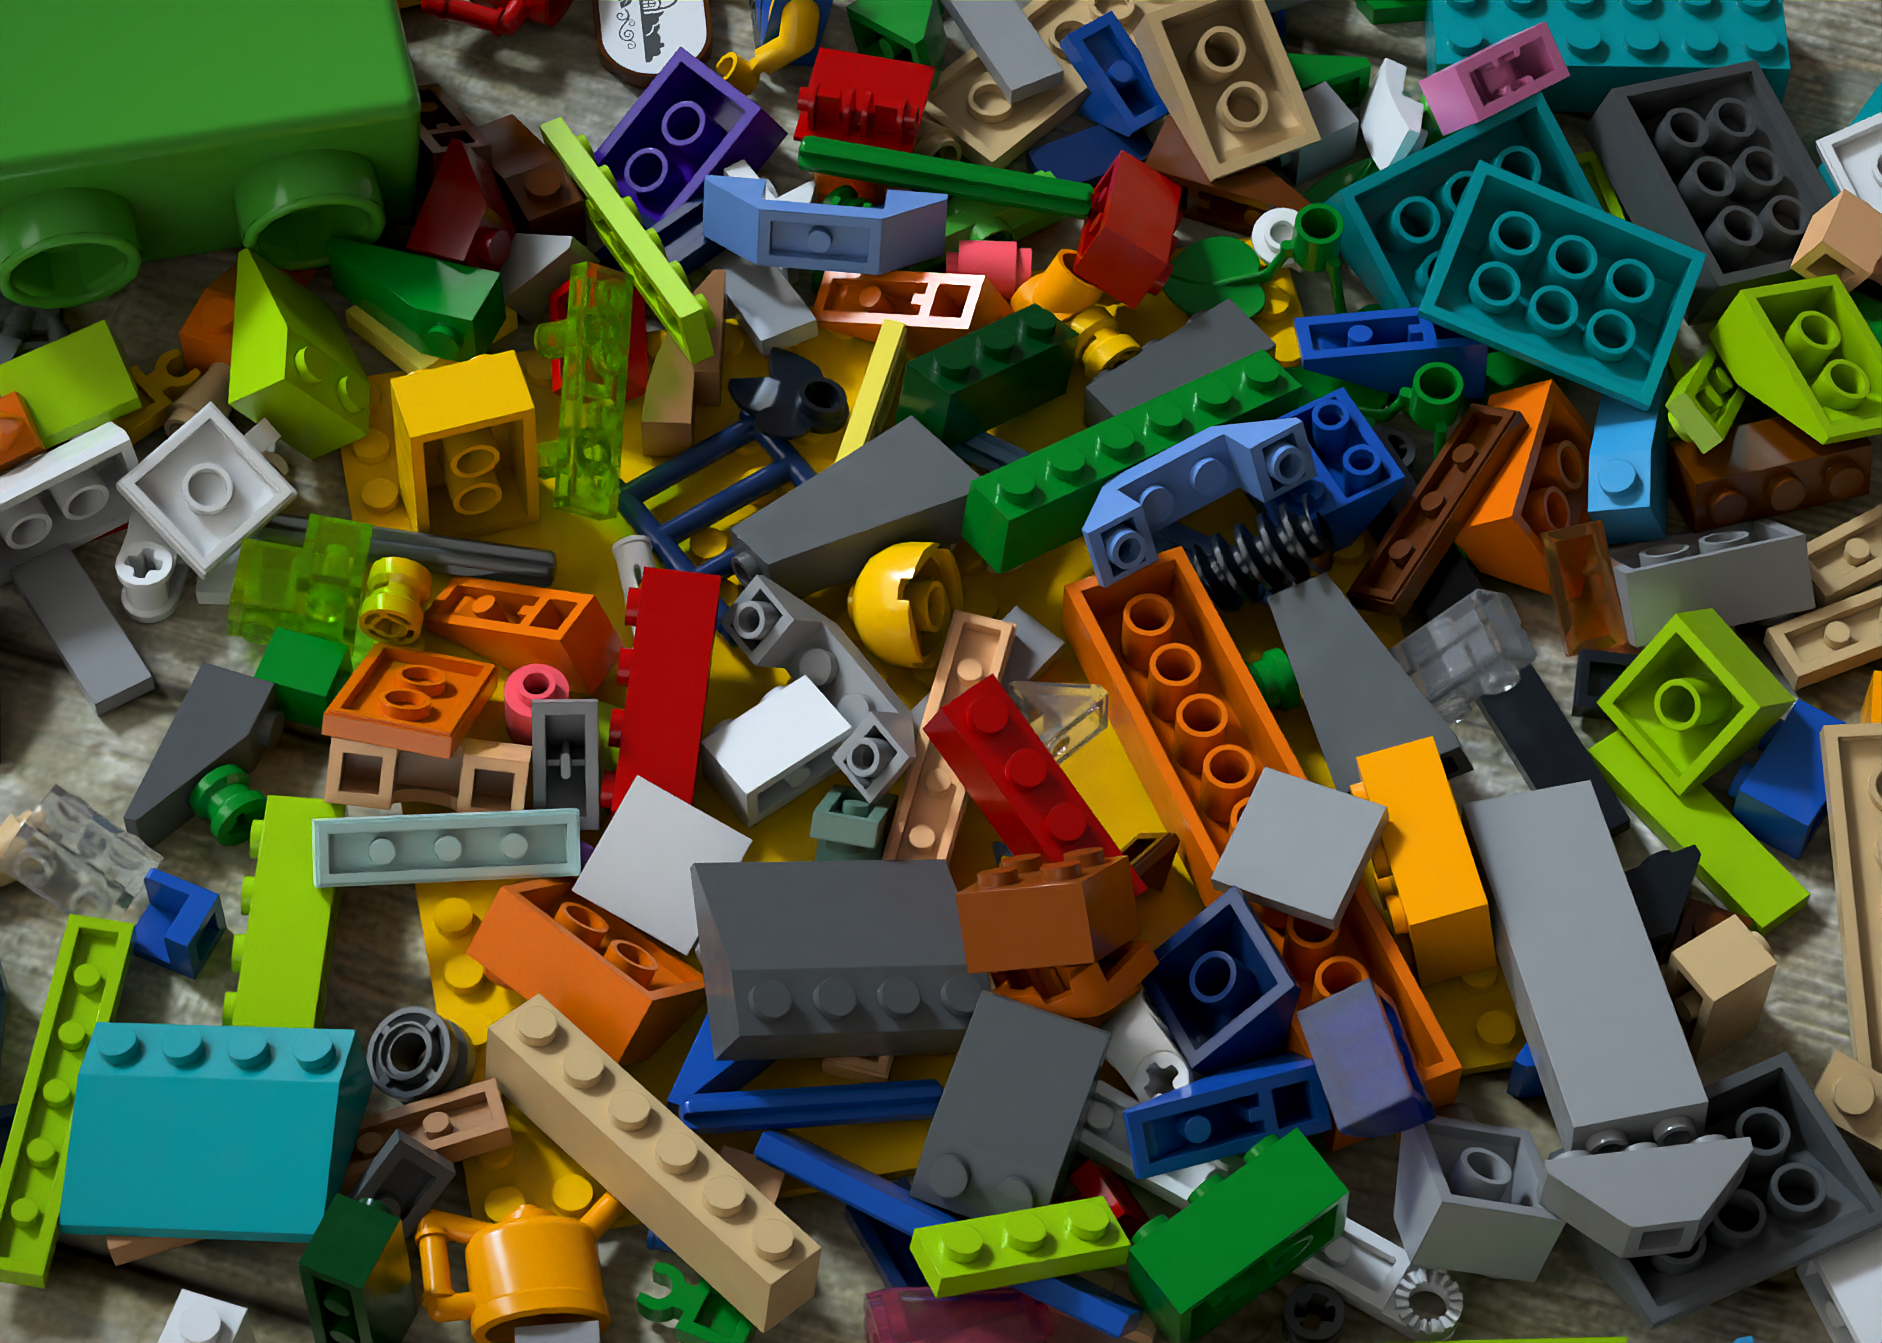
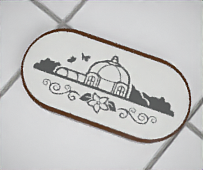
[592,0,713,89]

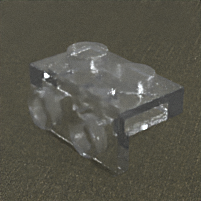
[0,784,164,921]

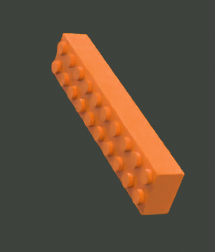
[1062,545,1462,1152]

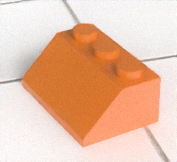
[1454,379,1596,600]
[465,876,707,1066]

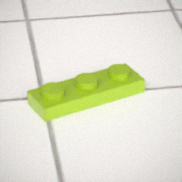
[1665,340,1748,454]
[909,1196,1131,1299]

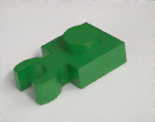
[637,1262,758,1343]

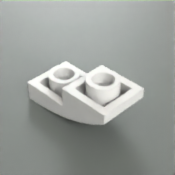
[1360,58,1428,170]

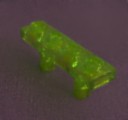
[534,261,634,521]

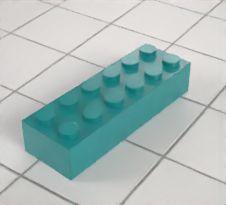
[1424,0,1791,112]

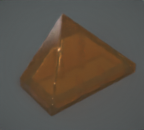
[1538,519,1629,657]

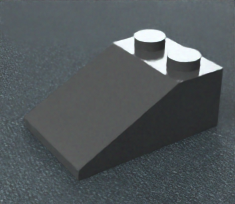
[909,990,1112,1218]

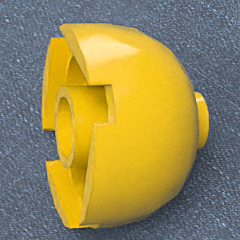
[847,542,963,670]

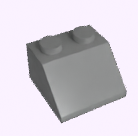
[1393,1111,1566,1283]

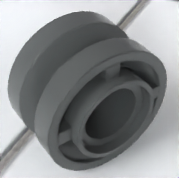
[366,1006,476,1105]

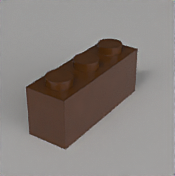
[1667,416,1872,534]

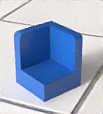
[132,868,227,980]

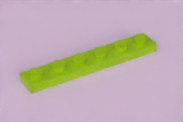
[539,117,716,365]
[0,914,137,1289]

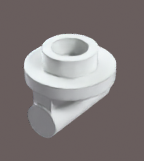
[1250,208,1303,273]

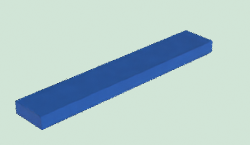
[753,1129,1145,1339]

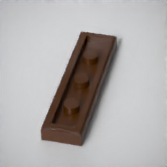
[1346,403,1529,618]

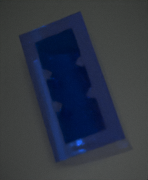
[1296,978,1437,1138]

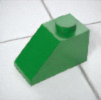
[846,0,947,91]

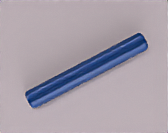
[678,1079,943,1135]

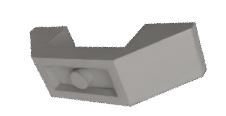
[719,575,916,804]

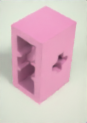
[1418,21,1571,136]

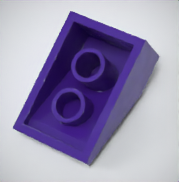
[594,46,788,223]

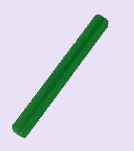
[798,135,1094,219]

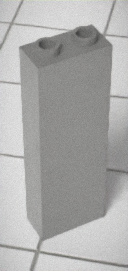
[1461,780,1709,1155]

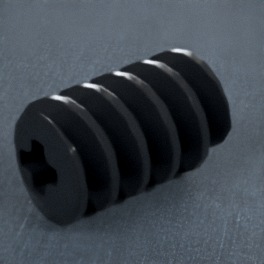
[1192,493,1335,614]

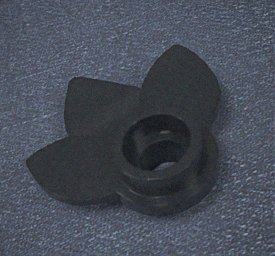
[728,347,849,440]

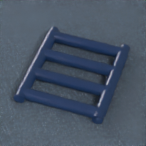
[604,410,817,648]

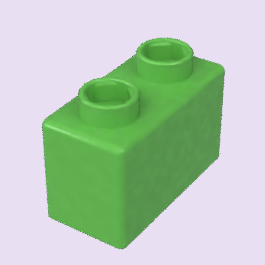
[0,0,421,309]

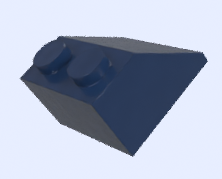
[1141,885,1301,1077]

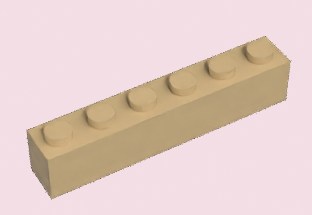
[485,993,822,1334]

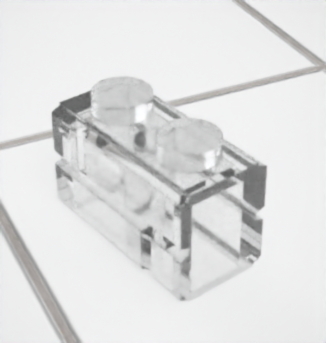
[1388,589,1537,726]

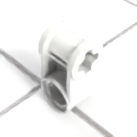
[115,508,191,623]
[1098,989,1205,1103]

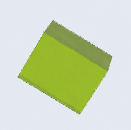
[0,319,143,449]

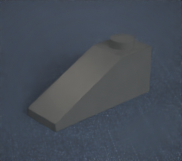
[123,662,285,855]

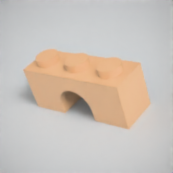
[1790,189,1882,293]
[324,737,532,813]

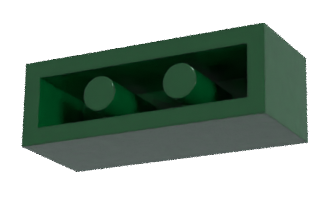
[895,303,1079,449]
[297,1193,418,1343]

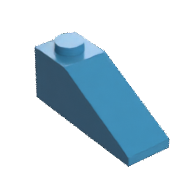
[1588,368,1669,545]

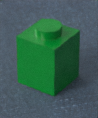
[254,626,354,729]

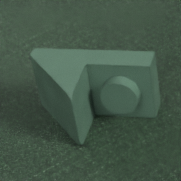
[810,784,898,861]

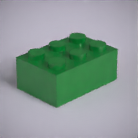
[1128,1127,1350,1343]

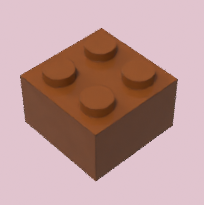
[955,847,1140,974]

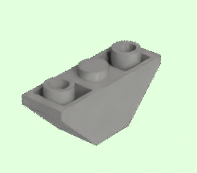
[1536,1134,1753,1259]

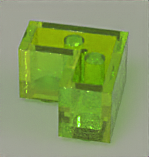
[227,513,374,657]

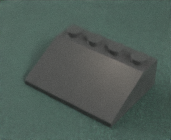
[1583,60,1833,326]
[690,859,991,1061]
[1548,1051,1882,1330]

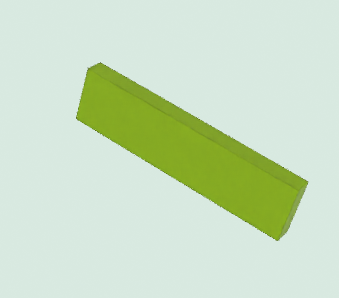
[1587,729,1811,936]

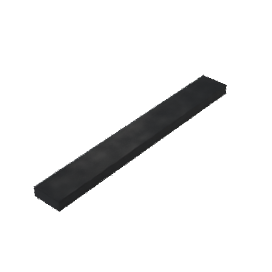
[1367,425,1630,838]

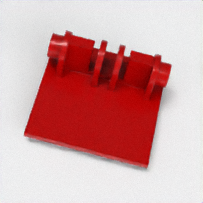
[793,47,936,153]

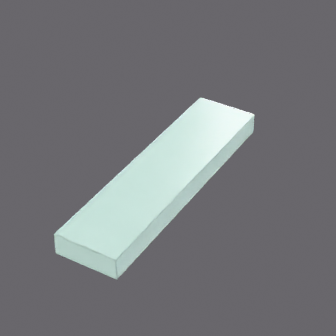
[312,808,581,888]

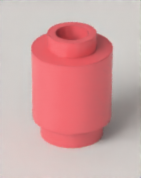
[946,240,1032,302]
[504,664,570,746]

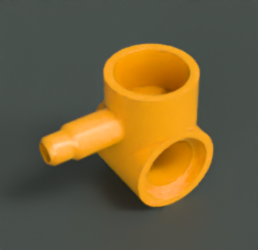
[1010,249,1122,325]

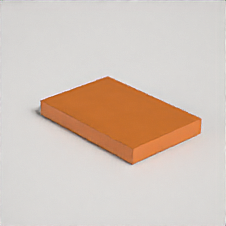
[321,642,499,760]

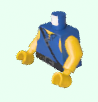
[716,0,833,96]

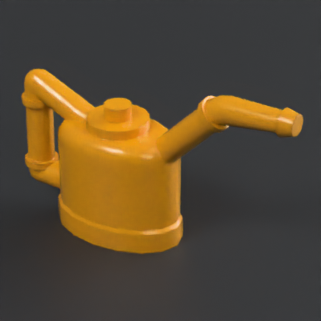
[414,1190,627,1343]

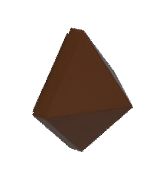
[1121,832,1180,892]

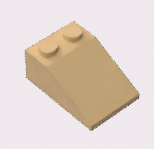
[1133,0,1322,182]

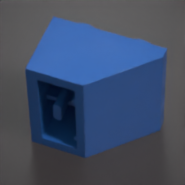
[1243,387,1405,553]

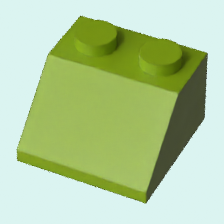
[1596,608,1796,796]

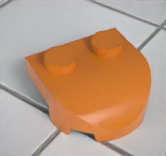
[991,940,1159,1019]

